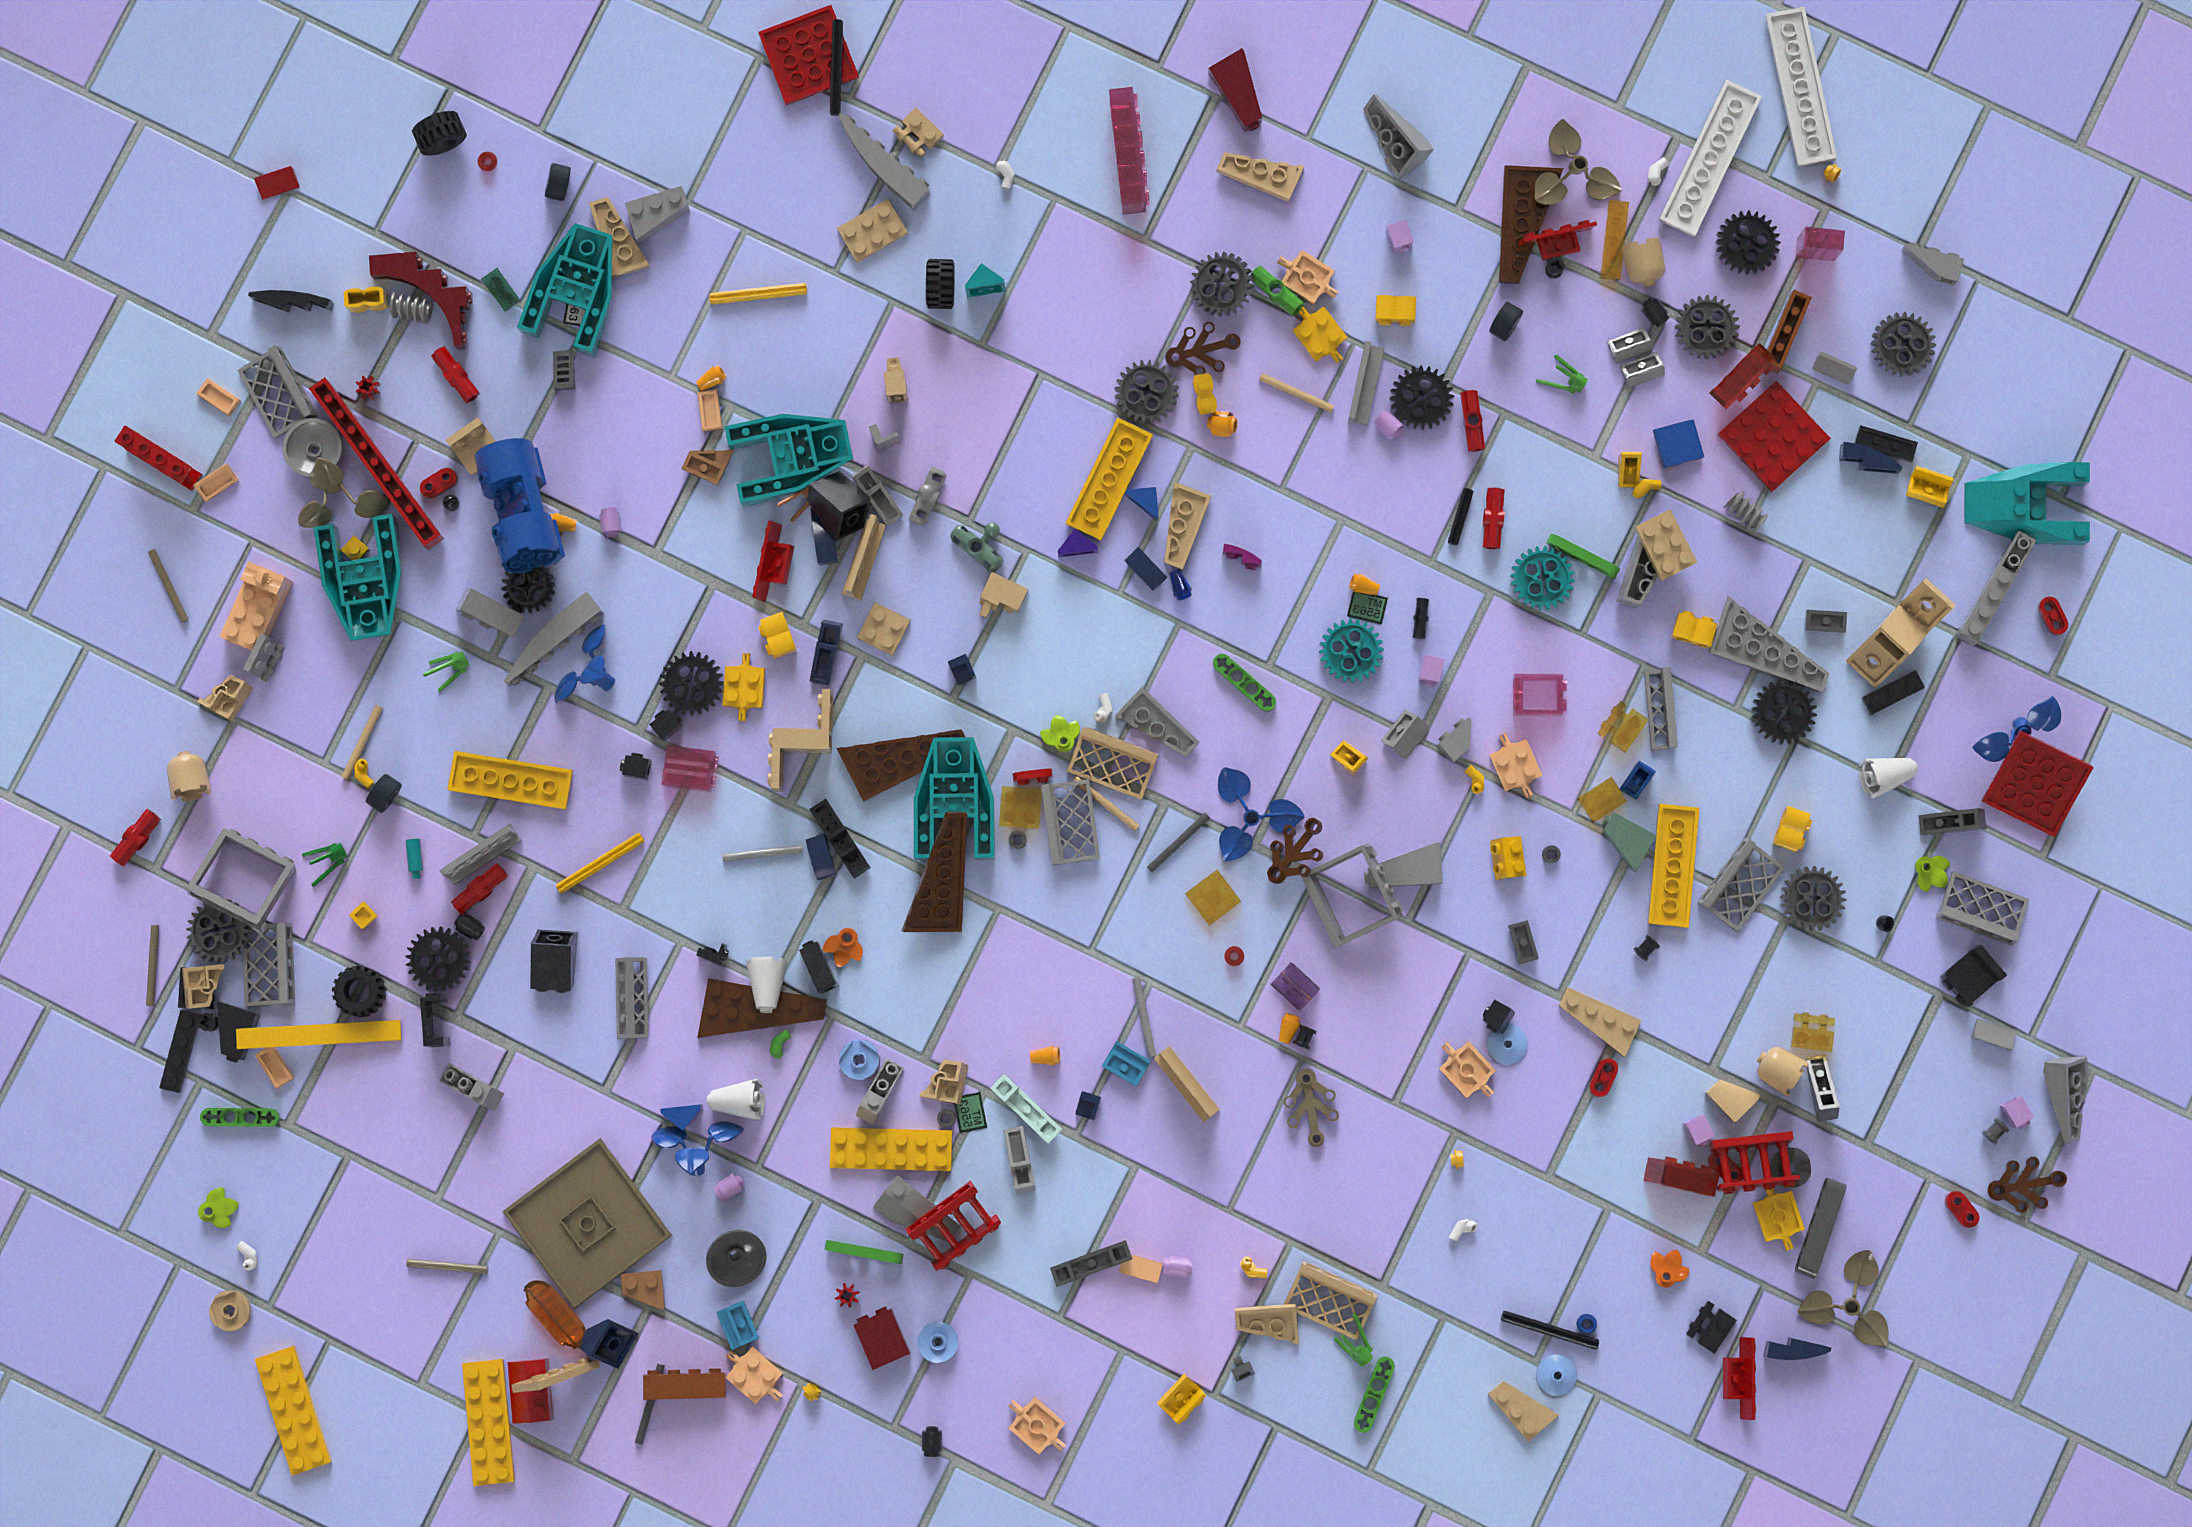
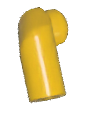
[1632,479,1662,499]
[354,759,374,789]
[1464,764,1485,794]
[1240,1257,1267,1279]

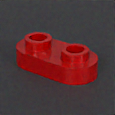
[420,468,458,499]
[2038,596,2068,635]
[1012,768,1053,785]
[1589,1058,1618,1097]
[1708,1152,1743,1182]
[1945,1191,1980,1228]

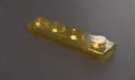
[1600,200,1629,281]

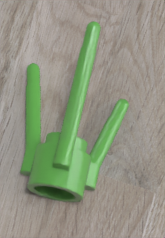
[1536,355,1588,394]
[423,651,469,692]
[1334,1313,1373,1367]

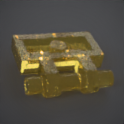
[1597,701,1649,753]
[1790,1012,1835,1052]

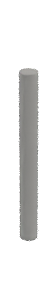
[722,845,803,862]
[1132,977,1156,1058]

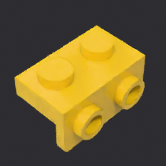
[1906,466,1954,508]
[1490,836,1527,880]
[1157,1373,1206,1425]

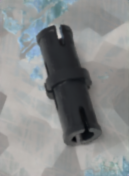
[1412,598,1429,639]

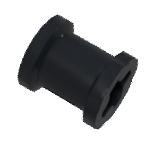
[1545,257,1565,279]
[1634,935,1660,961]
[197,1013,219,1032]
[1293,1024,1317,1050]

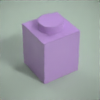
[1386,220,1413,253]
[1419,655,1445,687]
[2000,1096,2034,1129]
[1683,1115,1715,1147]

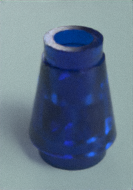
[1170,569,1192,601]

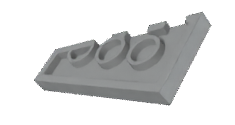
[1115,687,1200,757]

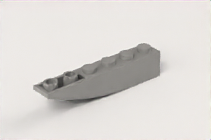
[838,112,930,211]
[1956,531,2036,646]
[504,592,603,687]

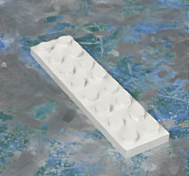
[1765,7,1837,167]
[1659,79,1762,237]

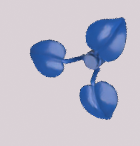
[555,624,615,703]
[1972,696,2062,762]
[1218,767,1305,861]
[651,1121,744,1176]

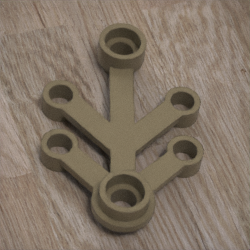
[1283,1069,1339,1147]

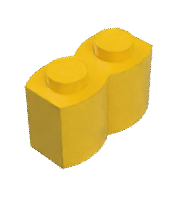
[343,287,388,313]
[1375,295,1416,327]
[1192,373,1217,415]
[1671,611,1718,648]
[758,612,797,659]
[1772,806,1812,852]

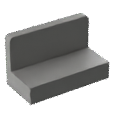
[869,424,901,452]
[1381,709,1429,759]

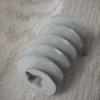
[389,292,433,324]
[1724,491,1768,534]

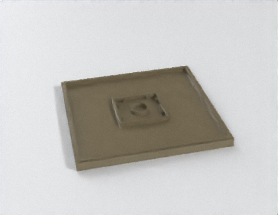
[502,1138,673,1309]

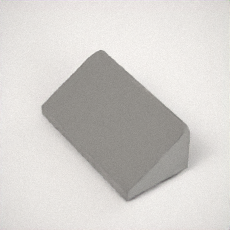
[1607,328,1652,363]
[1620,352,1665,388]
[1812,352,1857,384]
[1971,1018,2016,1051]

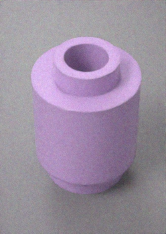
[1374,410,1404,440]
[599,507,621,538]
[714,1173,745,1201]
[1163,1256,1193,1278]

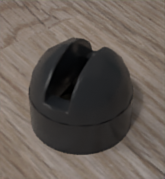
[443,495,460,511]
[1876,915,1894,932]

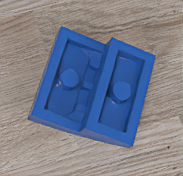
[1653,419,1705,468]

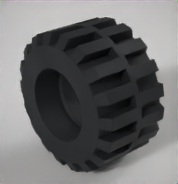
[412,111,467,156]
[926,259,955,309]
[332,966,387,1017]

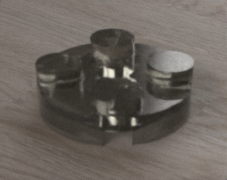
[1770,1147,1811,1188]

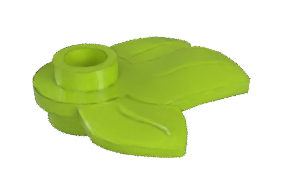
[1040,715,1080,752]
[1915,855,1950,892]
[198,1187,239,1228]

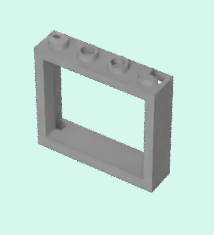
[186,828,296,931]
[1301,843,1403,948]

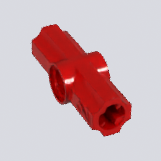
[431,346,480,404]
[1460,390,1485,452]
[1482,487,1505,550]
[110,809,162,867]
[451,863,508,915]

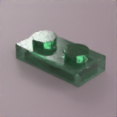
[481,268,521,312]

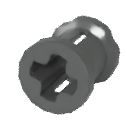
[1982,1118,2010,1145]

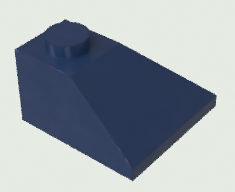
[577,1319,639,1369]

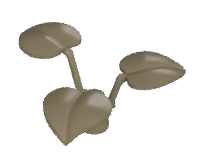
[1534,119,1622,205]
[298,457,390,528]
[1798,1250,1889,1347]

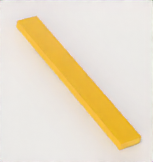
[236,1020,401,1049]

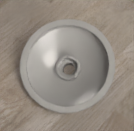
[282,418,343,477]

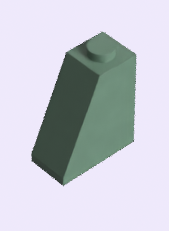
[1601,812,1656,872]

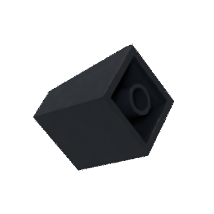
[807,471,871,541]
[530,929,578,993]

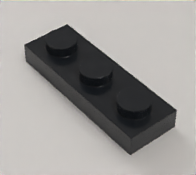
[1854,425,1918,462]
[1861,670,1925,715]

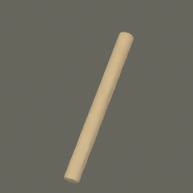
[1259,373,1334,413]
[341,705,383,780]
[1073,776,1140,831]

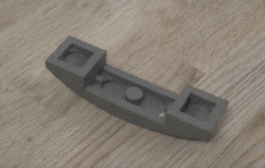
[1050,1240,1133,1287]

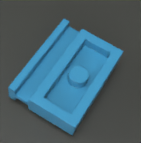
[1101,1041,1151,1087]
[716,1300,760,1350]

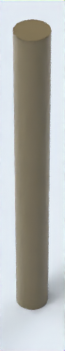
[148,549,189,623]
[146,925,159,1006]
[406,1259,488,1274]

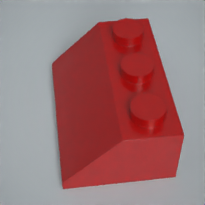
[507,1358,554,1424]

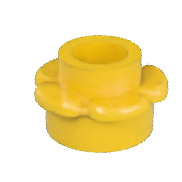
[1823,164,1841,183]
[1450,1149,1464,1169]
[802,1383,821,1401]

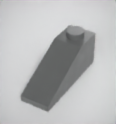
[1919,808,1987,835]
[1805,1055,1840,1122]

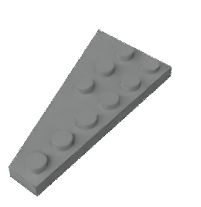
[1708,596,1830,693]

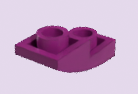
[1222,544,1262,570]

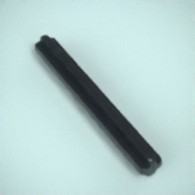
[830,19,843,116]
[1501,1311,1599,1350]

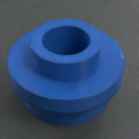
[1576,1314,1597,1334]

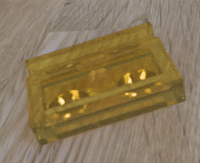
[1577,777,1627,823]

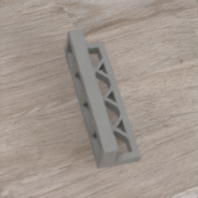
[1348,341,1384,426]
[1644,667,1678,751]
[615,957,648,1039]

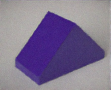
[1058,529,1098,558]

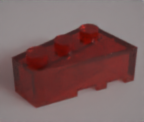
[1709,343,1777,409]
[1643,1156,1720,1197]

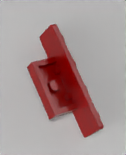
[1518,220,1597,261]
[752,520,795,602]
[1723,1337,1756,1420]

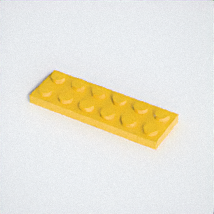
[1065,417,1153,541]
[447,751,573,810]
[1648,804,1699,928]
[830,1127,952,1171]
[255,1345,332,1476]
[462,1359,515,1486]

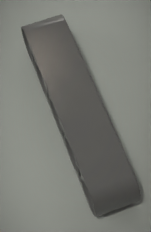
[1795,1178,1847,1279]

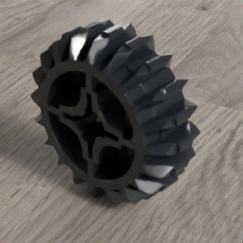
[501,564,556,614]

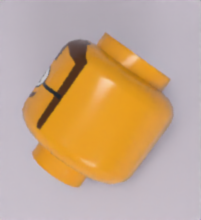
[1207,411,1238,437]

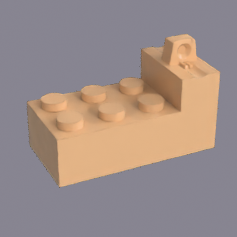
[219,561,293,651]

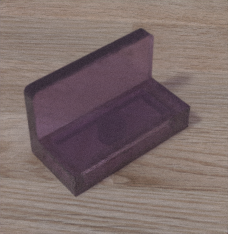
[1270,962,1320,1011]

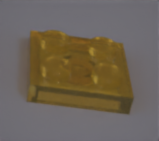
[999,786,1042,829]
[1185,870,1241,926]

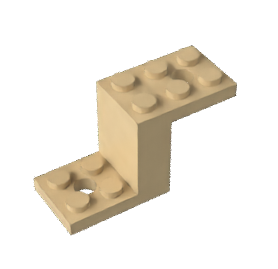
[1846,578,1956,688]
[768,689,833,792]

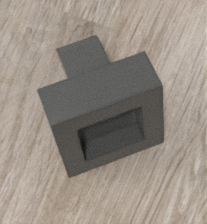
[1231,1356,1255,1382]

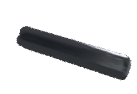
[1448,488,1474,546]

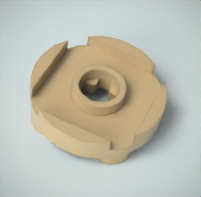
[209,1290,251,1331]

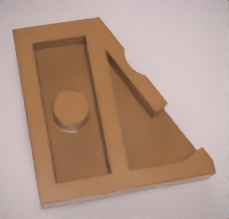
[681,449,734,486]
[621,1270,665,1310]

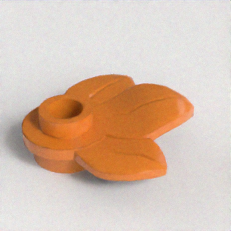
[823,928,863,967]
[1650,1250,1690,1288]

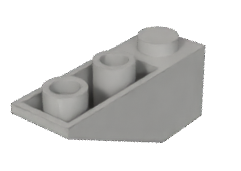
[1902,242,1964,286]
[856,1058,904,1125]
[440,1063,505,1111]

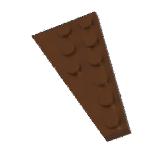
[1499,165,1564,284]
[836,729,965,802]
[901,812,967,932]
[697,978,827,1038]

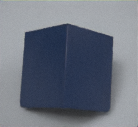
[948,654,976,685]
[1075,1091,1101,1120]

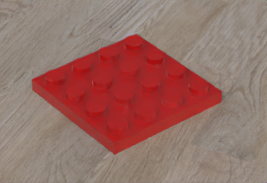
[758,5,859,105]
[1717,380,1831,493]
[1982,730,2094,837]

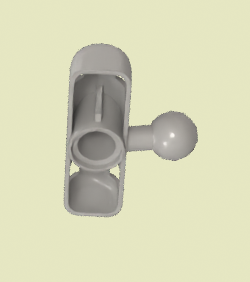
[909,466,946,525]

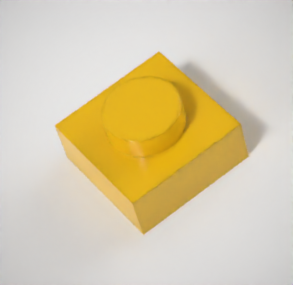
[341,535,370,560]
[349,901,378,930]

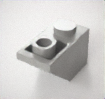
[1437,717,1471,763]

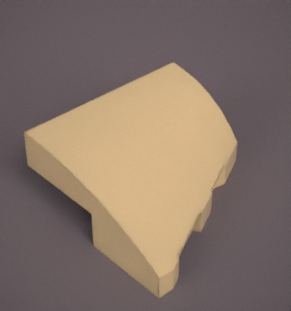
[197,675,253,721]
[182,964,224,1009]
[920,1060,969,1105]
[1705,1079,1761,1123]

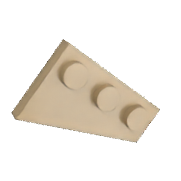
[1235,1304,1299,1345]
[1488,1381,1559,1442]

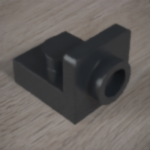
[696,943,729,965]

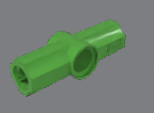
[1250,265,1304,317]

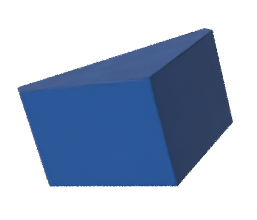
[1125,487,1159,521]
[1620,761,1656,800]
[660,1104,703,1131]

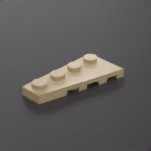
[1216,152,1304,202]
[589,197,650,278]
[1164,482,1211,570]
[1558,987,1641,1057]
[511,1357,600,1393]

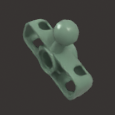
[950,522,1004,573]

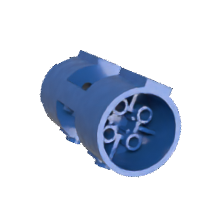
[474,438,565,573]

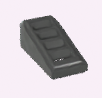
[553,350,575,391]

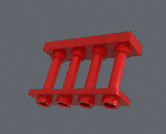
[114,425,203,491]
[1709,1131,1800,1194]
[905,1180,1001,1271]

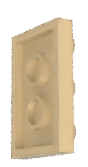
[837,199,908,263]
[1634,509,1698,581]

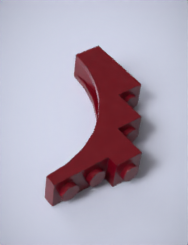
[369,251,473,350]

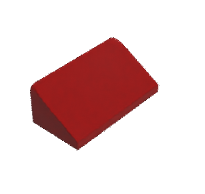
[254,166,300,200]

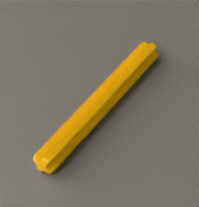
[709,283,807,305]
[556,833,644,893]

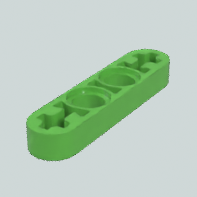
[1546,534,1620,578]
[1213,654,1276,712]
[200,1108,280,1127]
[824,1240,904,1264]
[1354,1356,1395,1433]

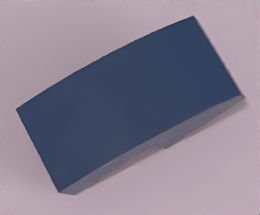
[1124,547,1168,591]
[806,834,837,880]

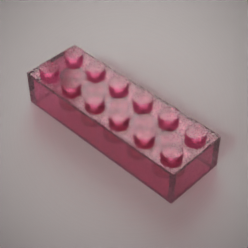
[1109,87,1150,215]

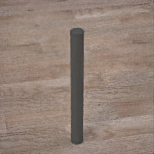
[1147,813,1210,873]
[635,1363,665,1445]

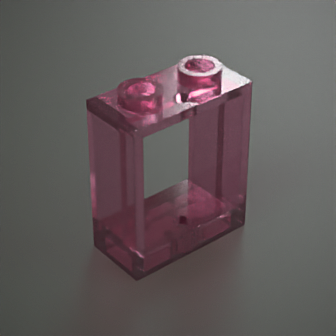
[1513,674,1567,716]

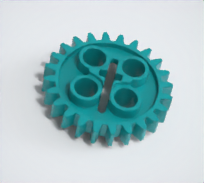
[1510,546,1575,611]
[1319,618,1384,684]

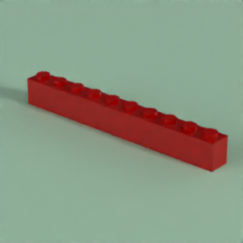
[309,377,445,550]

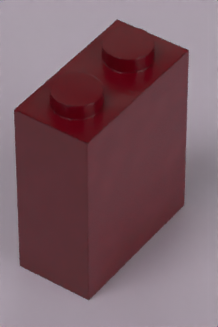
[854,1306,911,1370]

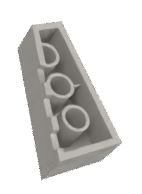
[1616,535,1658,608]

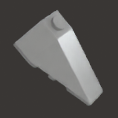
[1363,94,1434,179]
[2043,1056,2088,1144]
[873,1175,961,1241]

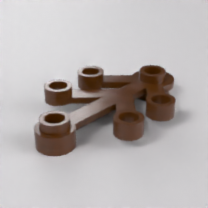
[1165,321,1241,375]
[1267,818,1323,884]
[1987,1157,2067,1213]

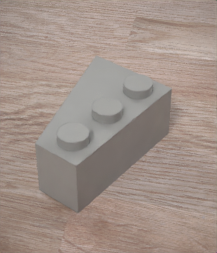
[625,186,690,245]
[456,588,525,639]

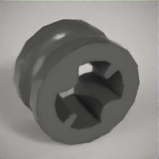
[1009,831,1027,849]
[1542,845,1561,864]
[937,1109,956,1127]

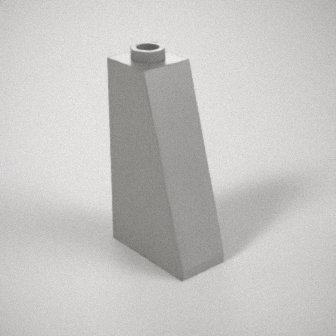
[1364,843,1443,888]

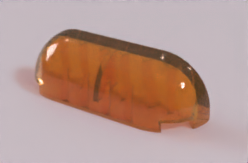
[523,1280,586,1349]

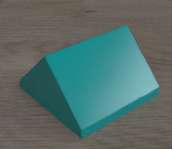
[965,263,1006,298]

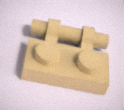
[892,107,944,158]

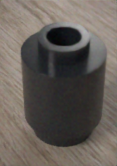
[1641,298,1670,328]
[454,913,486,941]
[922,1426,942,1457]

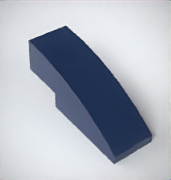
[1839,442,1902,474]
[810,508,839,566]
[809,620,843,685]
[1763,1337,1832,1360]

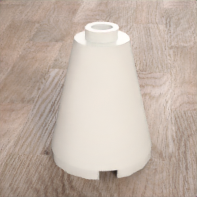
[1859,758,1918,798]
[746,957,787,1013]
[707,1079,765,1120]

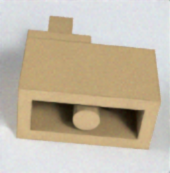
[884,357,909,404]
[979,572,1028,619]

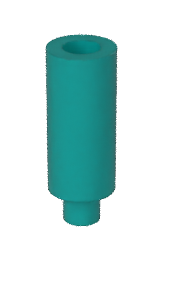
[405,838,423,879]

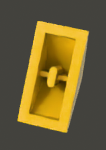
[1618,452,1642,487]
[1330,740,1368,776]

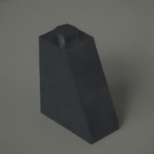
[799,940,839,994]
[217,1001,260,1063]

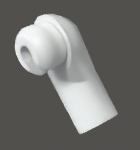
[1648,157,1669,186]
[996,161,1015,190]
[1094,693,1113,722]
[1449,1219,1478,1242]
[236,1241,257,1271]

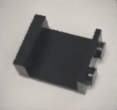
[1940,944,2007,1007]
[420,993,451,1048]

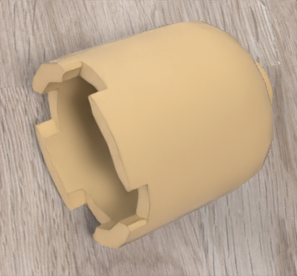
[1622,238,1665,287]
[167,751,211,801]
[1756,1047,1809,1097]

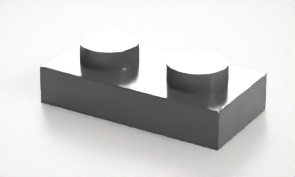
[1805,610,1847,633]
[1508,920,1539,964]

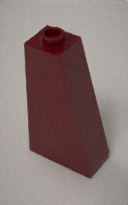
[1208,48,1262,132]

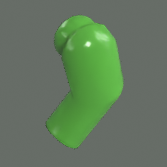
[769,1029,792,1059]

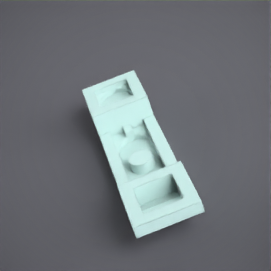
[990,1074,1062,1144]

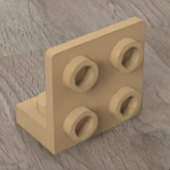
[445,417,496,475]

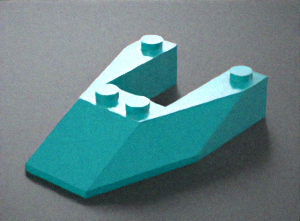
[517,223,613,357]
[724,414,854,507]
[1964,462,2090,545]
[313,514,402,641]
[914,737,995,860]

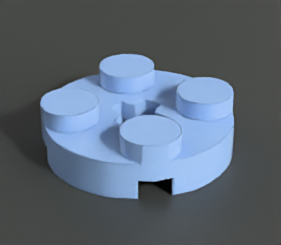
[839,1040,880,1080]

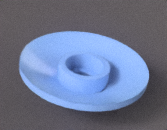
[1487,1024,1527,1065]
[917,1322,958,1363]
[1536,1355,1577,1396]

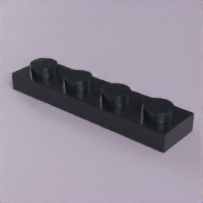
[159,1010,200,1093]

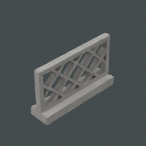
[238,345,318,439]
[1041,779,1100,866]
[439,824,522,885]
[1697,838,1785,932]
[1936,871,2029,946]
[243,923,295,1007]

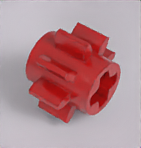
[356,375,380,400]
[835,1283,860,1308]

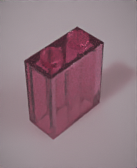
[1795,227,1845,261]
[661,745,719,793]

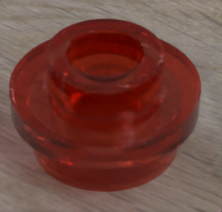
[477,152,498,172]
[1224,946,1244,966]

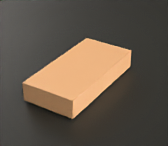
[196,378,241,417]
[697,389,723,432]
[194,463,239,502]
[255,1047,294,1089]
[1119,1254,1163,1283]

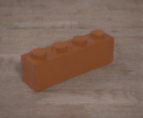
[1760,290,1812,374]
[643,1368,725,1400]

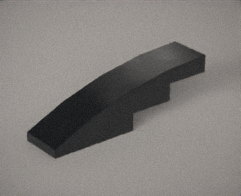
[248,290,334,313]
[809,799,871,879]

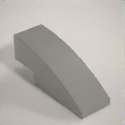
[851,465,903,527]
[1003,1126,1036,1194]

